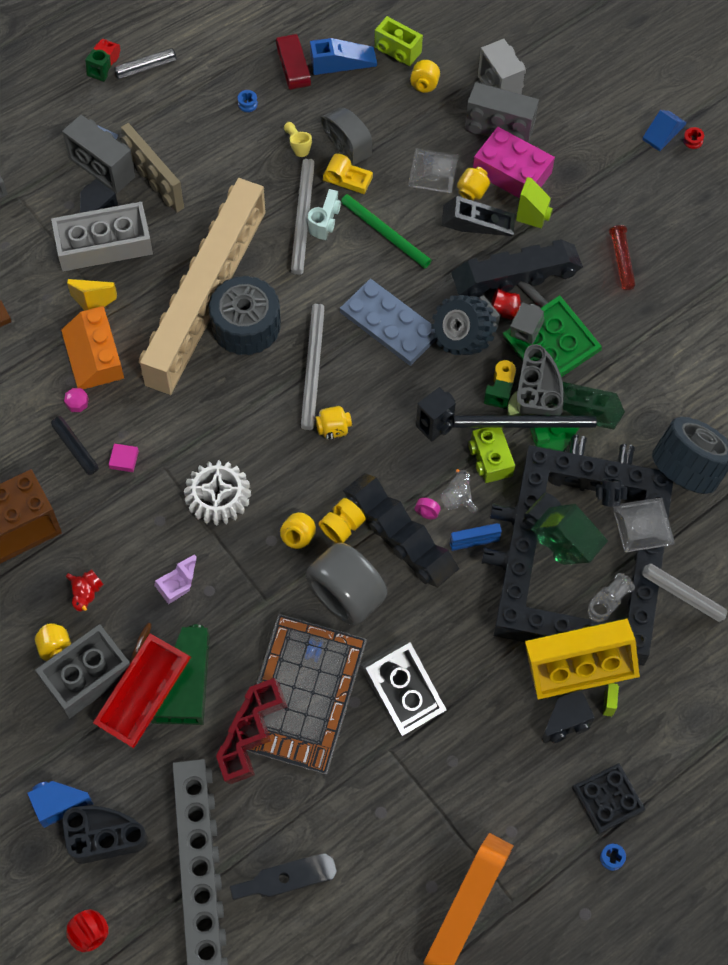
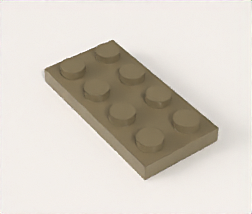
[121,123,184,213]

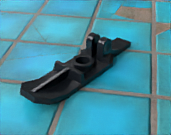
[229,853,337,900]

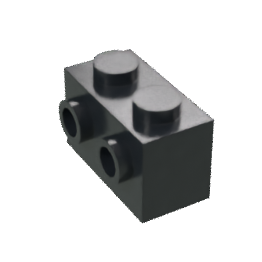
[416,387,456,442]

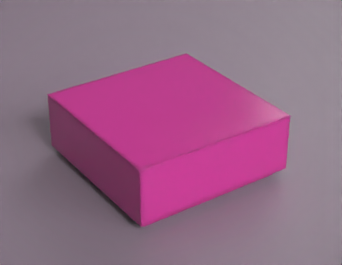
[109,444,139,472]

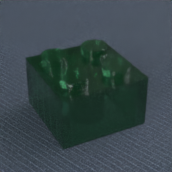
[531,504,608,565]

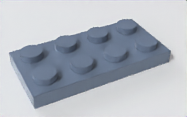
[340,278,437,366]

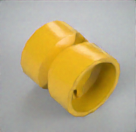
[319,498,366,543]

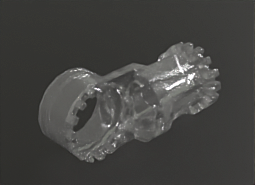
[588,573,635,622]

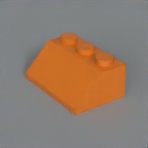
[61,306,124,389]

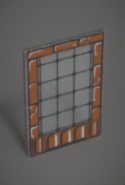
[247,614,367,775]

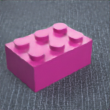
[473,127,555,198]

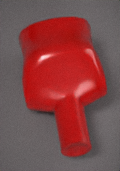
[491,289,521,320]

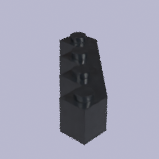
[451,239,583,298]
[343,473,459,588]

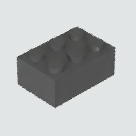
[465,82,539,143]
[62,115,135,194]
[35,624,130,719]

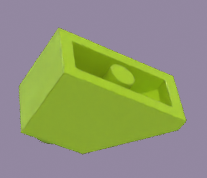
[516,177,553,229]

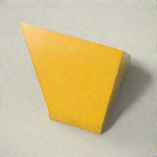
[67,279,117,311]

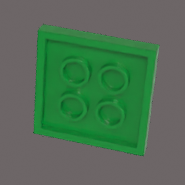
[503,296,602,377]

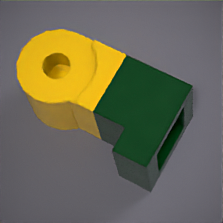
[484,360,516,409]

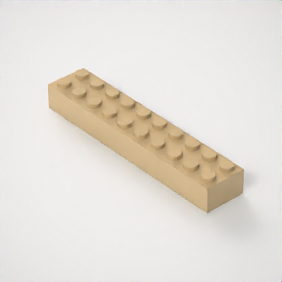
[139,178,265,395]

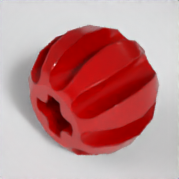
[66,909,108,952]

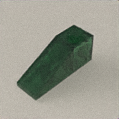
[551,382,625,430]

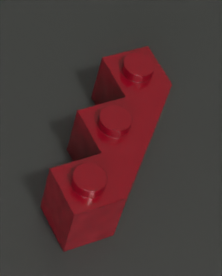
[216,678,287,785]

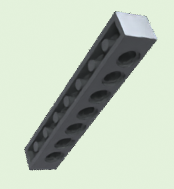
[173,759,228,965]

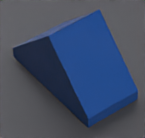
[642,110,686,151]

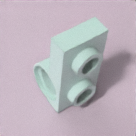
[308,189,341,240]

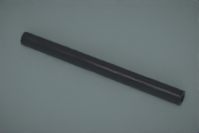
[452,416,597,428]

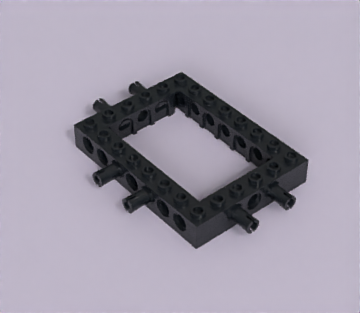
[481,435,673,666]

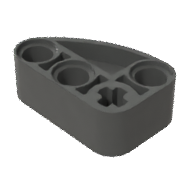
[320,108,372,165]
[517,344,563,416]

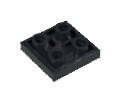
[572,763,646,835]

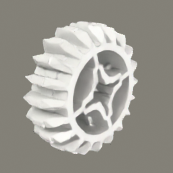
[184,460,251,526]

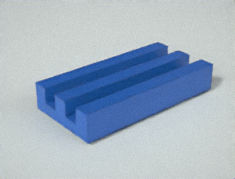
[450,523,502,551]

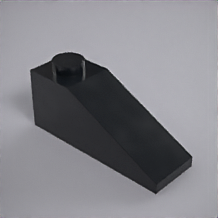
[442,196,515,236]

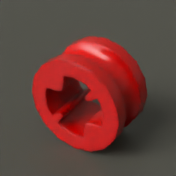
[683,127,704,149]

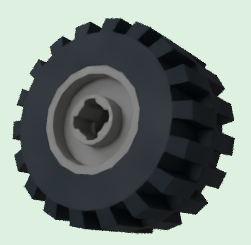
[431,295,497,355]

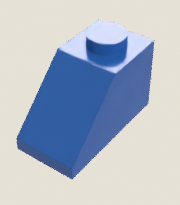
[27,781,93,828]

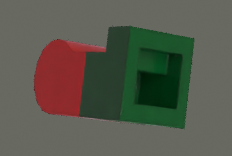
[85,39,120,82]

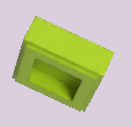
[603,683,619,717]

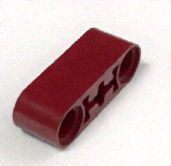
[276,34,311,90]

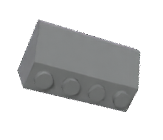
[51,202,153,271]

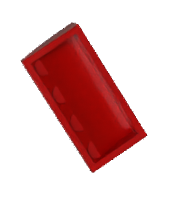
[93,634,191,748]

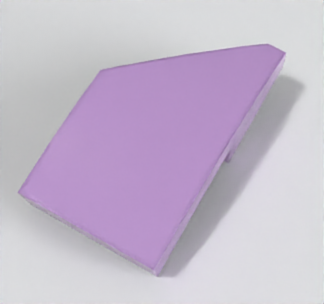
[154,554,197,604]

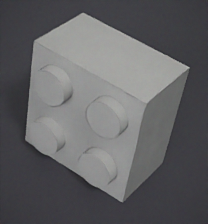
[478,39,526,94]

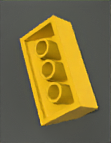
[525,619,640,699]

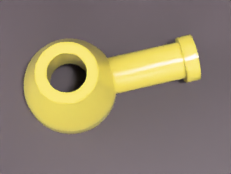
[284,122,312,157]

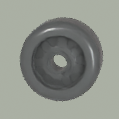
[306,543,387,625]

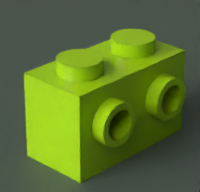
[374,16,423,66]
[468,428,515,483]

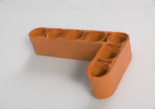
[423,833,514,965]

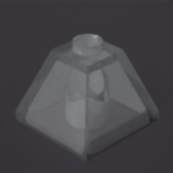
[408,148,459,193]
[613,497,675,552]

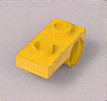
[323,154,373,194]

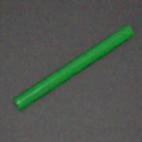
[341,194,431,269]

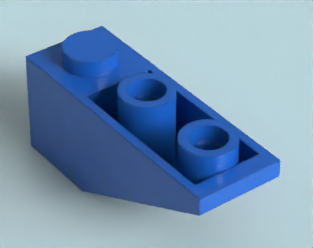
[310,38,377,75]

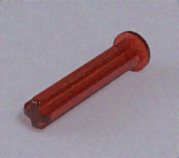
[609,225,636,290]

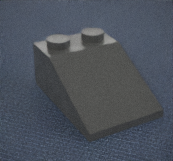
[360,639,446,736]

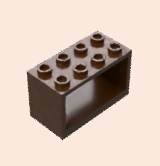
[0,469,62,564]

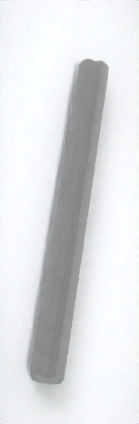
[291,159,314,275]
[301,304,324,430]

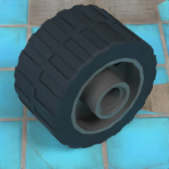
[209,276,281,355]
[652,417,728,494]

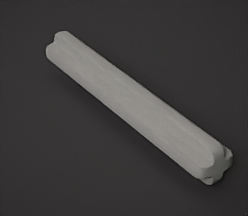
[642,564,727,622]

